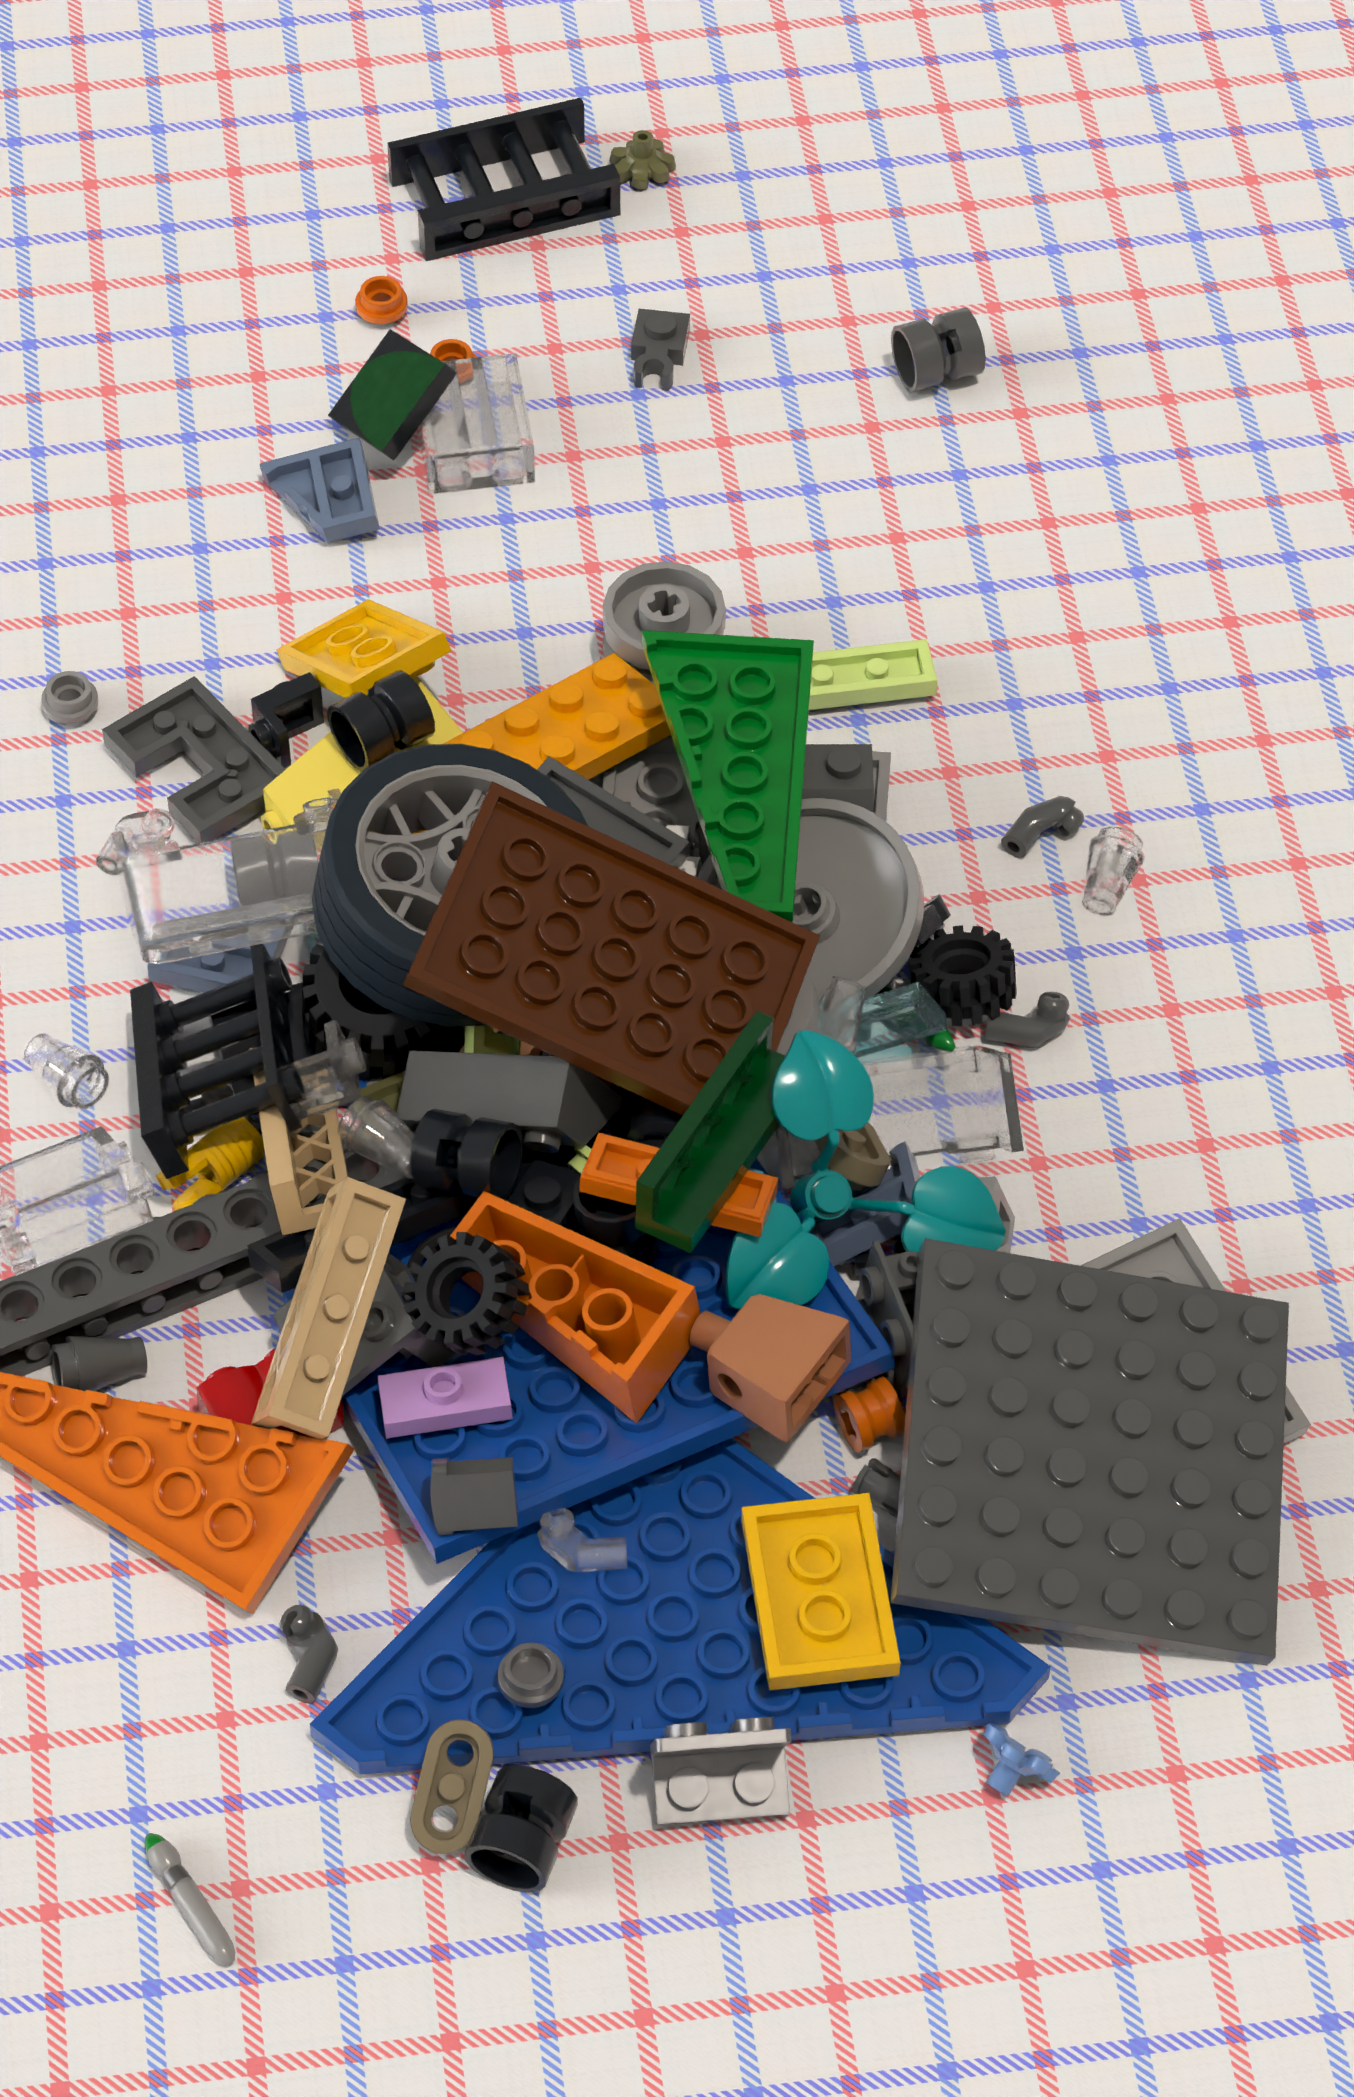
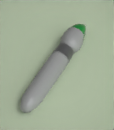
[145,1833,235,1965]

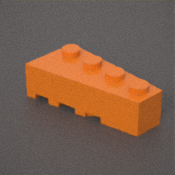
[450,1191,701,1424]

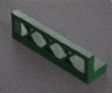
[635,1011,785,1253]

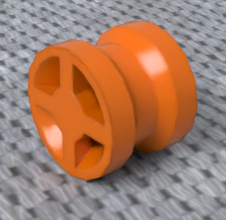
[833,1376,905,1453]

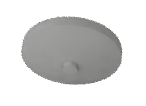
[697,798,924,1021]

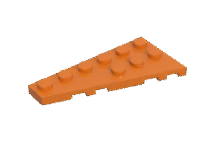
[0,1372,355,1614]

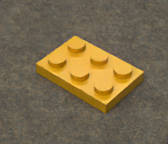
[276,599,452,698]
[741,1493,901,1691]

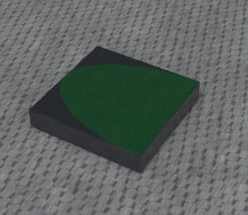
[328,329,457,461]

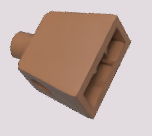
[690,1294,851,1443]

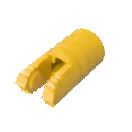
[156,1117,265,1211]

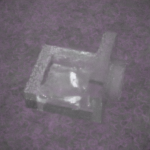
[294,1020,366,1119]

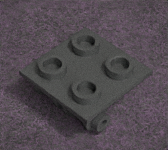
[856,1240,919,1403]

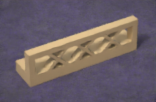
[250,1047,348,1235]
[251,1177,406,1440]

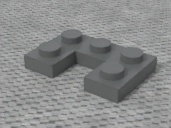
[102,676,286,846]

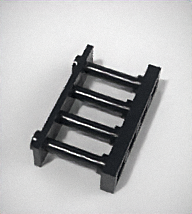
[387,98,621,261]
[130,939,306,1179]

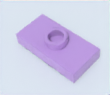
[378,1357,513,1439]

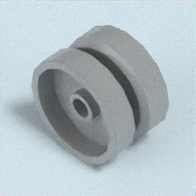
[603,561,726,685]

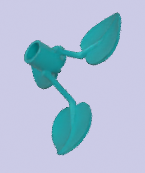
[725,1030,1006,1309]

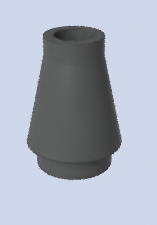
[51,1336,147,1391]

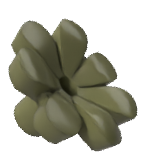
[609,130,676,189]

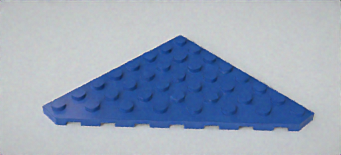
[309,1438,1051,1775]

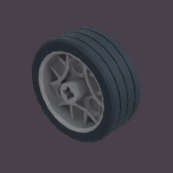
[312,744,588,1027]

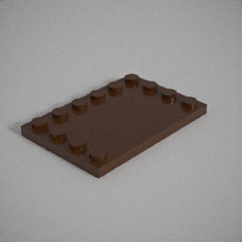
[403,781,820,1116]

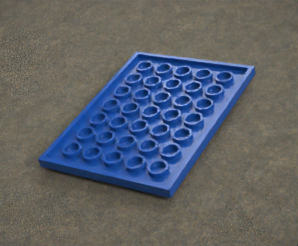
[283,1158,895,1564]

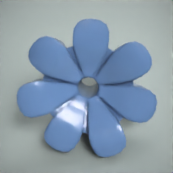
[983,1723,1060,1796]

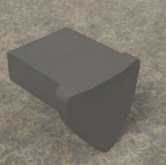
[430,1457,518,1536]

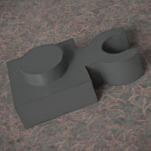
[631,308,690,391]

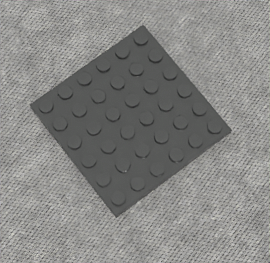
[891,1238,1289,1666]

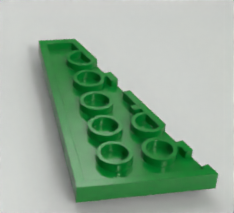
[642,630,814,923]

